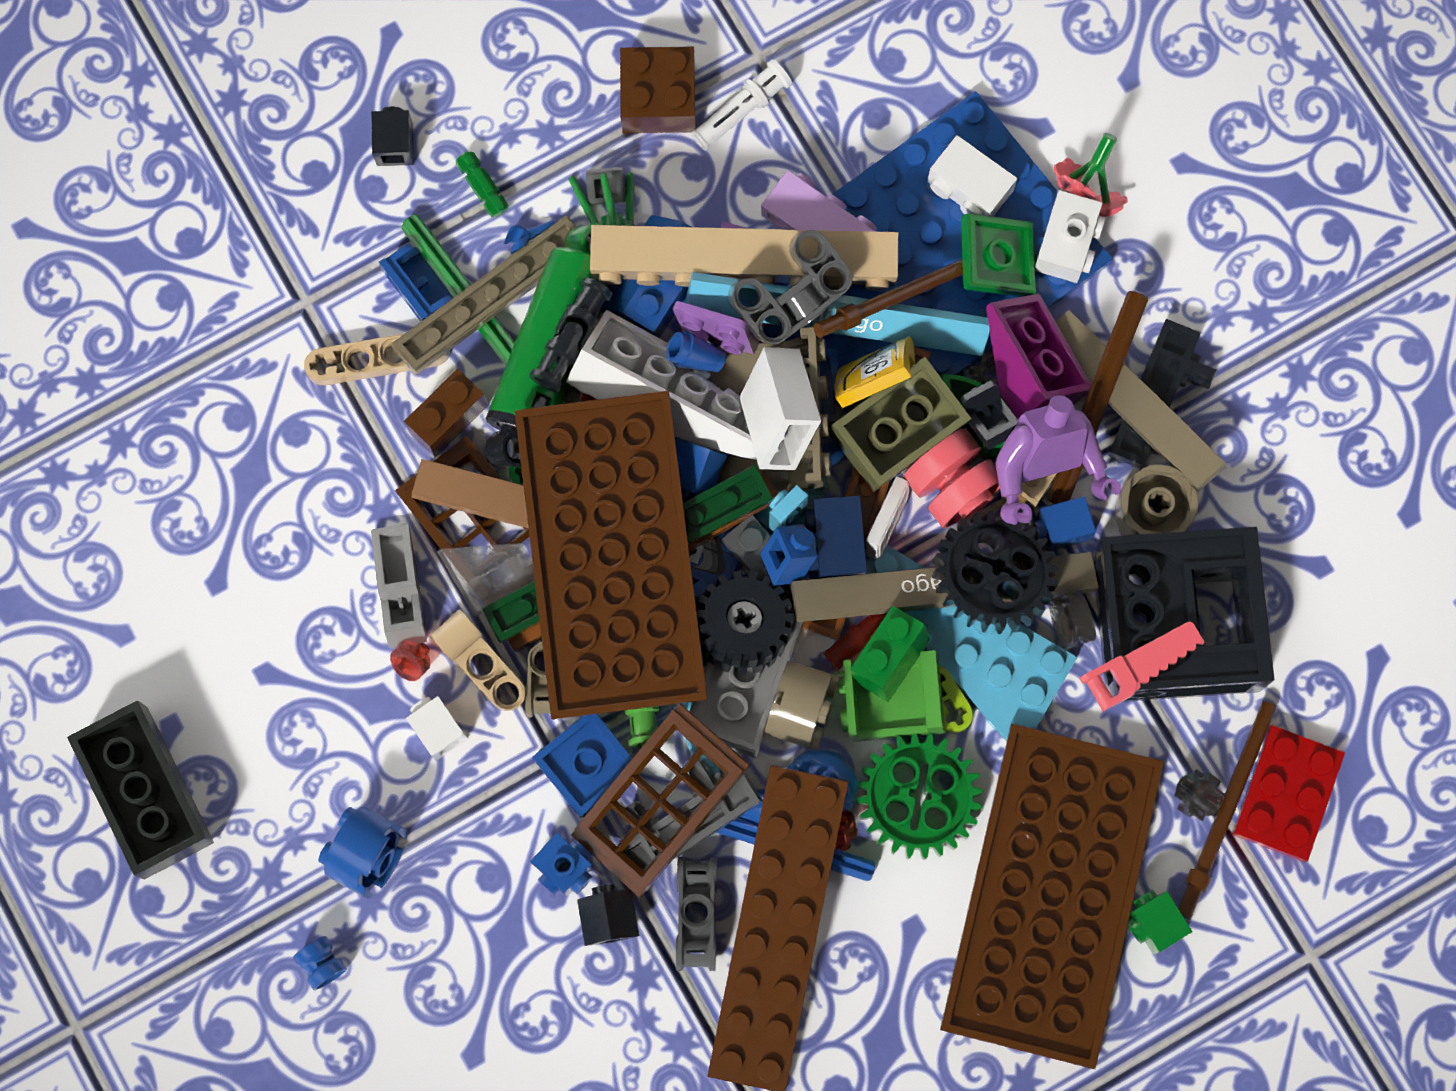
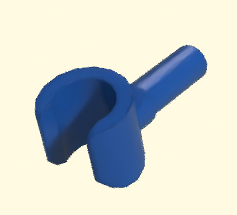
[504,220,555,254]

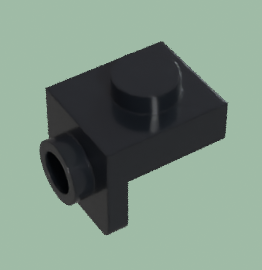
[961,380,1018,450]

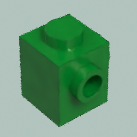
[1128,890,1193,955]

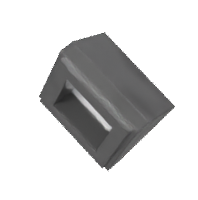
[585,167,626,205]

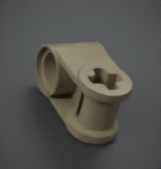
[525,643,551,717]

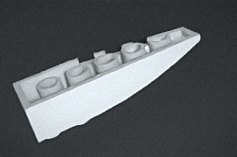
[566,310,757,460]

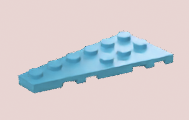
[866,545,1078,741]

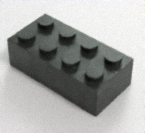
[67,700,214,880]

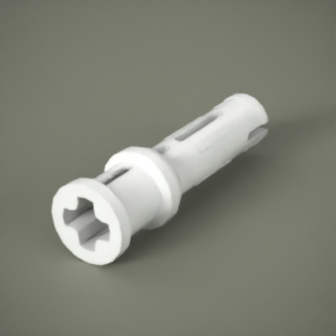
[691,59,792,151]

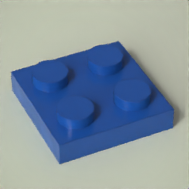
[532,714,633,819]

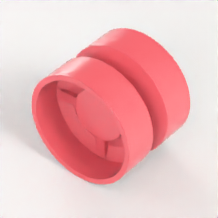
[903,428,1000,529]

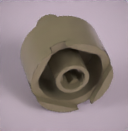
[1115,464,1198,536]
[765,661,840,750]

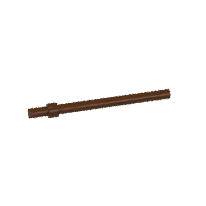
[813,258,963,338]
[1178,701,1277,920]

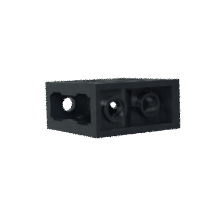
[1092,526,1275,702]

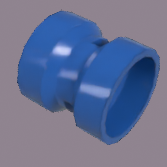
[293,936,347,991]

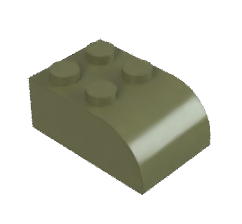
[829,357,972,493]

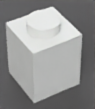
[406,696,467,761]

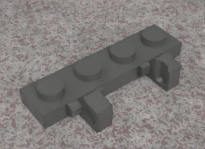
[623,760,763,871]

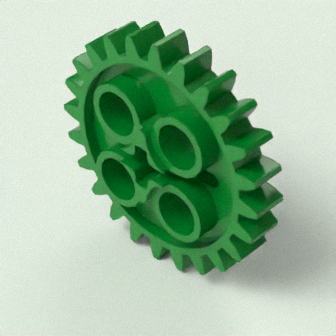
[856,733,983,860]

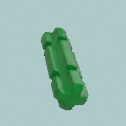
[455,151,509,218]

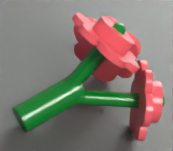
[1054,133,1128,217]

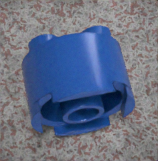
[318,807,407,899]

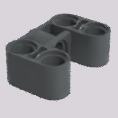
[728,230,852,344]

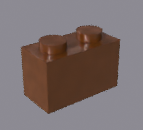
[403,368,489,458]

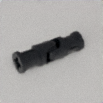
[529,277,613,392]

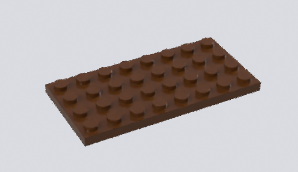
[515,391,708,720]
[939,723,1164,1070]

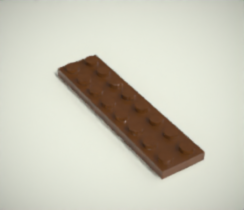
[707,765,848,1091]

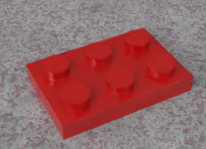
[1231,725,1345,863]

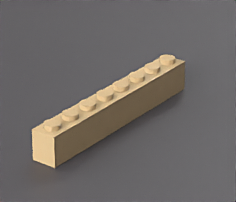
[590,225,898,291]

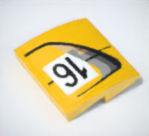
[835,336,916,408]

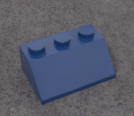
[600,215,691,339]

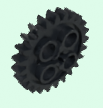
[932,511,1059,634]

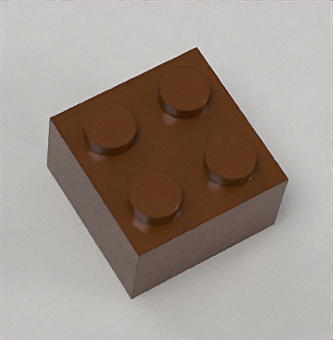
[620,46,696,134]

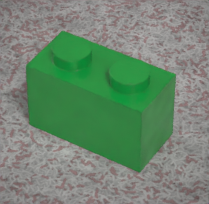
[850,606,931,702]

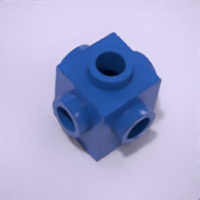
[530,832,593,896]

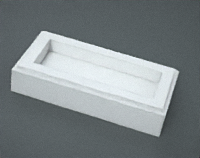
[865,476,909,560]

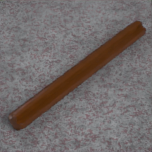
[1047,291,1148,504]

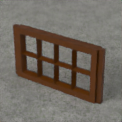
[395,436,535,606]
[571,704,750,897]

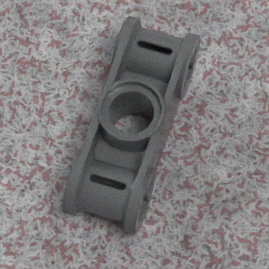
[676,857,717,971]

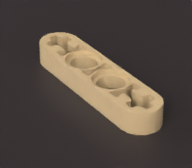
[304,334,450,385]

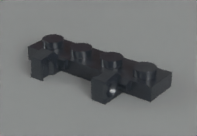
[1108,319,1217,469]

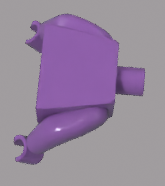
[996,395,1121,525]

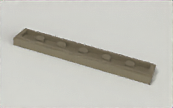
[392,215,590,376]
[1056,310,1226,492]

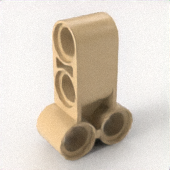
[430,609,525,711]

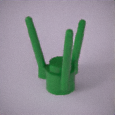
[569,172,635,226]

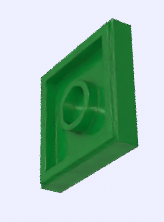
[961,213,1036,297]

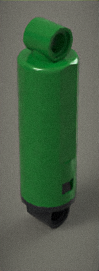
[485,223,610,468]

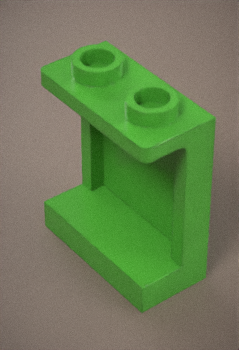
[837,650,946,742]

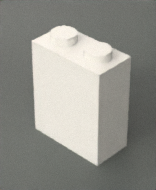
[739,347,821,470]

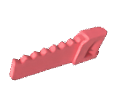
[1079,622,1205,712]

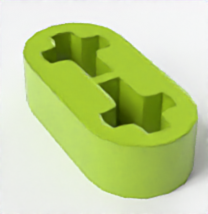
[940,666,973,734]

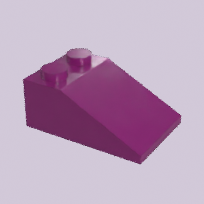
[986,294,1091,420]

